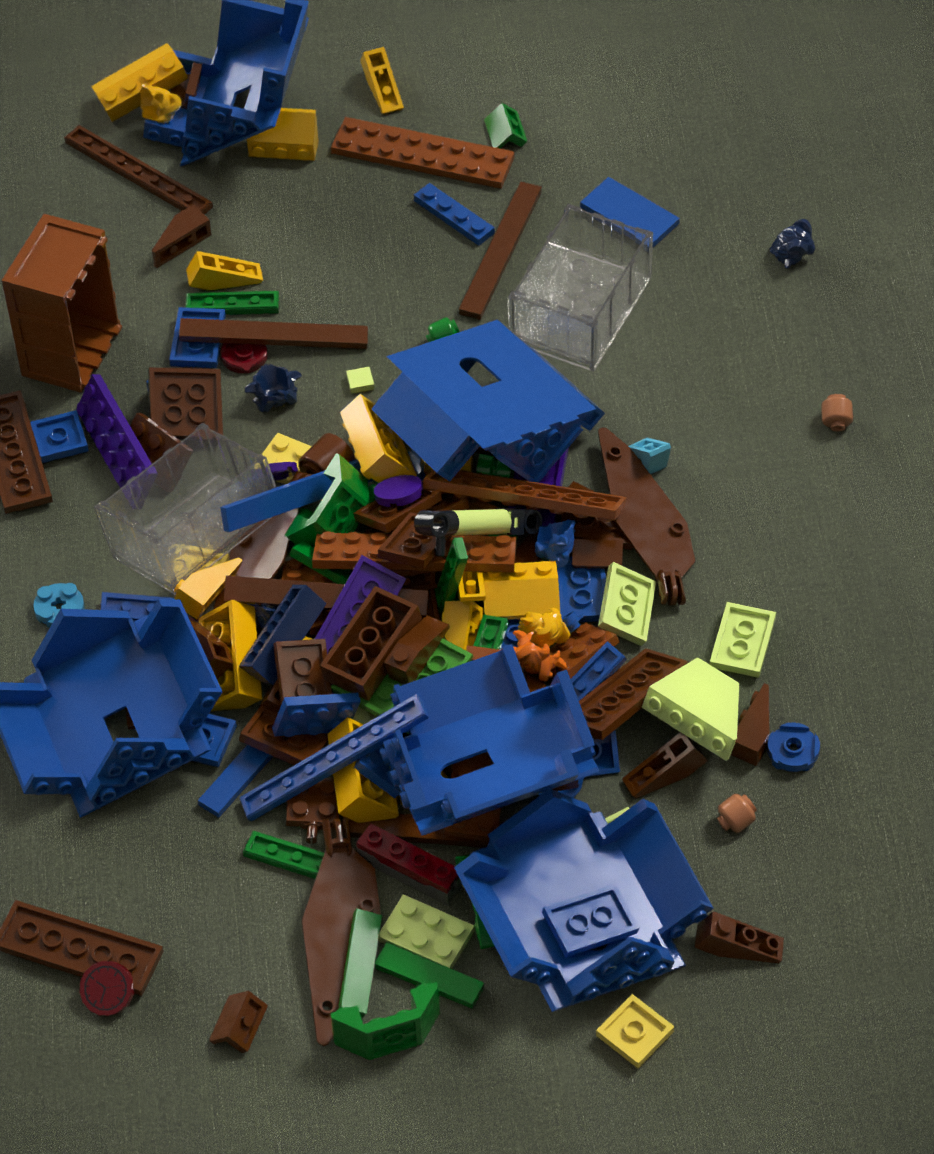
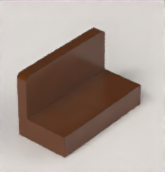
[170,62,202,109]
[572,539,623,569]
[209,990,268,1053]

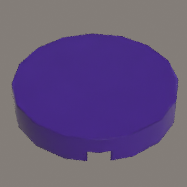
[249,462,298,482]
[374,475,423,507]

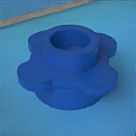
[562,611,584,632]

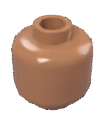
[821,394,853,431]
[717,794,757,833]

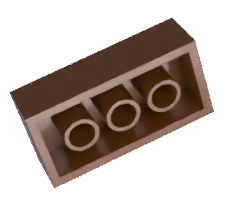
[320,586,422,701]

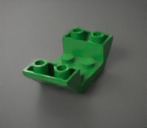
[284,453,370,547]
[330,982,440,1060]

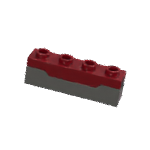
[356,823,462,906]

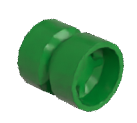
[476,454,514,478]

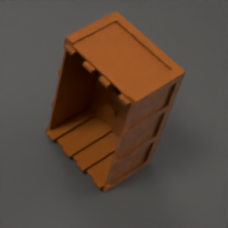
[1,214,123,393]

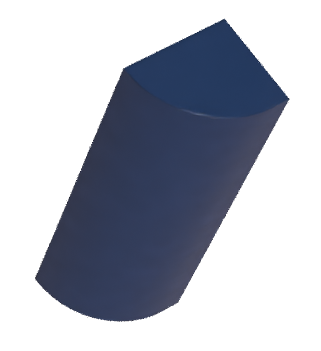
[239,584,327,685]

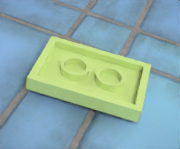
[598,562,656,646]
[710,602,776,678]
[378,894,475,969]

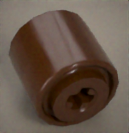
[298,433,356,475]

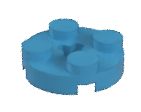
[34,583,85,628]

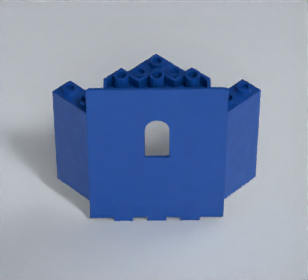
[143,0,309,167]
[372,320,605,483]
[0,599,222,818]
[379,644,599,836]
[454,789,714,1012]

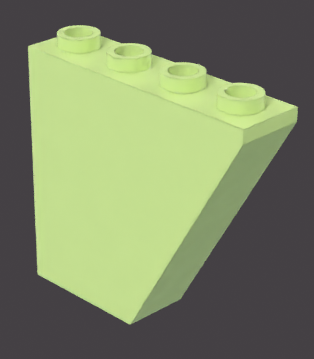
[642,657,739,761]

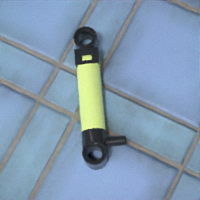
[414,508,543,557]

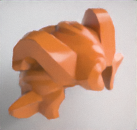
[513,630,567,681]

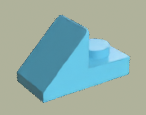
[629,437,671,474]

